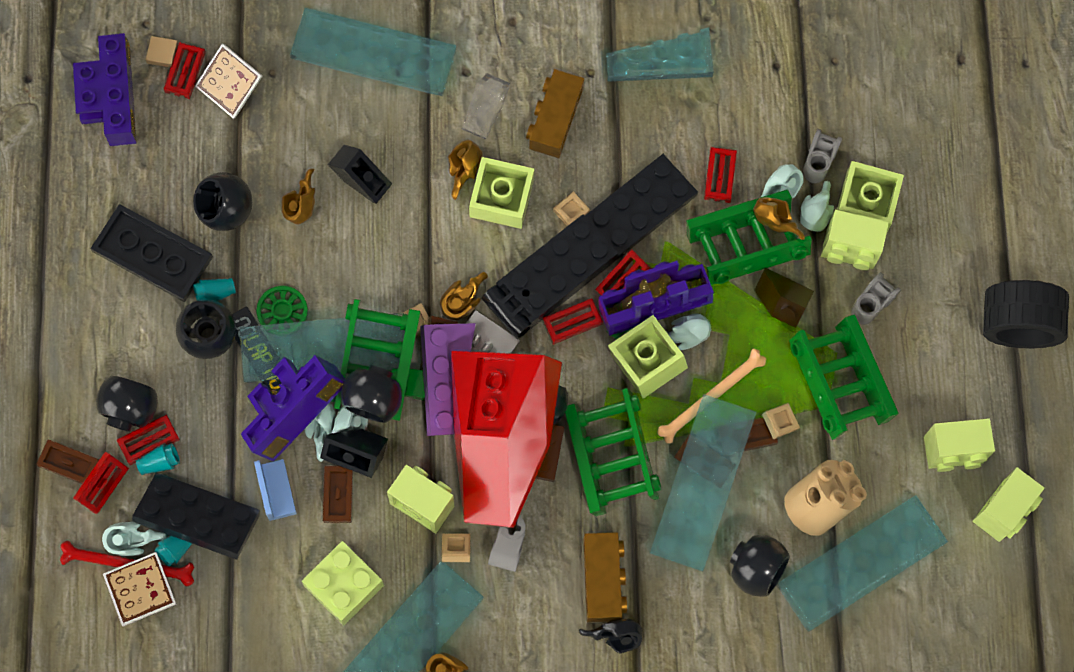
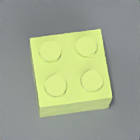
[469,157,534,229]
[837,161,904,234]
[821,209,889,270]
[608,315,688,399]
[924,418,995,472]
[387,465,455,534]
[972,467,1044,542]
[302,541,384,626]

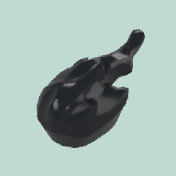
[579,618,643,654]

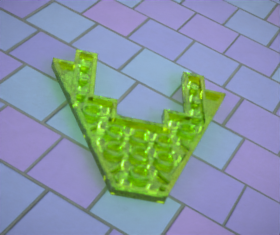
[604,241,838,447]

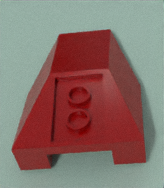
[451,351,562,528]

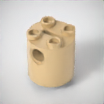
[785,460,867,536]

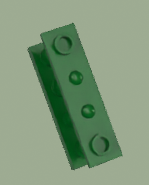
[686,189,812,285]
[331,299,420,421]
[789,314,899,440]
[565,388,662,517]

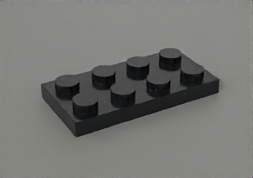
[90,204,213,302]
[132,472,260,560]

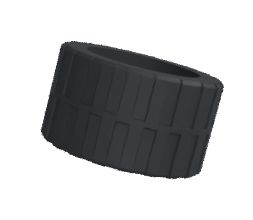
[983,280,1069,349]

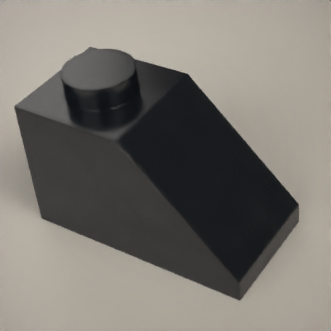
[327,145,392,204]
[320,429,388,478]

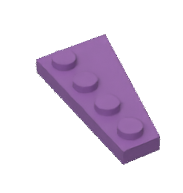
[420,323,476,436]

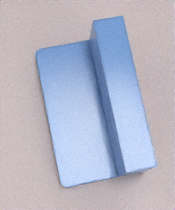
[254,459,297,521]

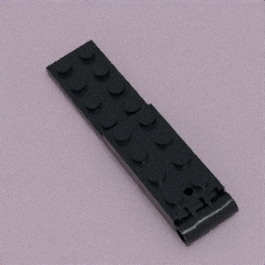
[481,154,698,339]

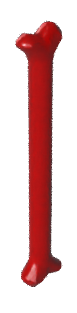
[60,541,194,587]

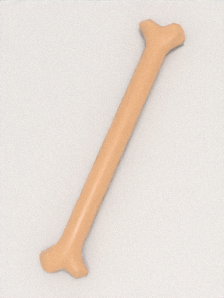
[657,348,766,444]

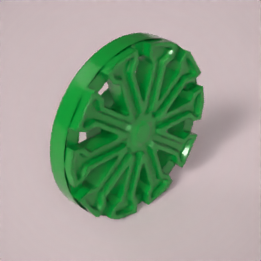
[256,286,308,337]

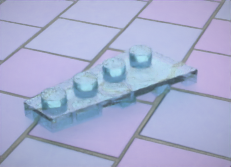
[606,27,714,82]

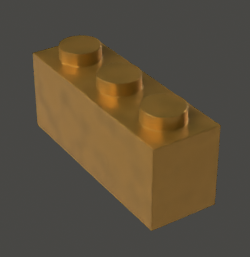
[526,69,585,159]
[583,532,627,622]

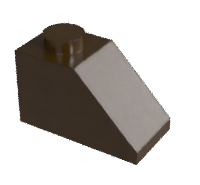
[755,267,814,328]

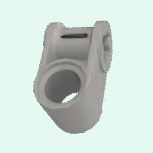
[803,129,842,183]
[851,272,901,325]
[488,516,525,572]

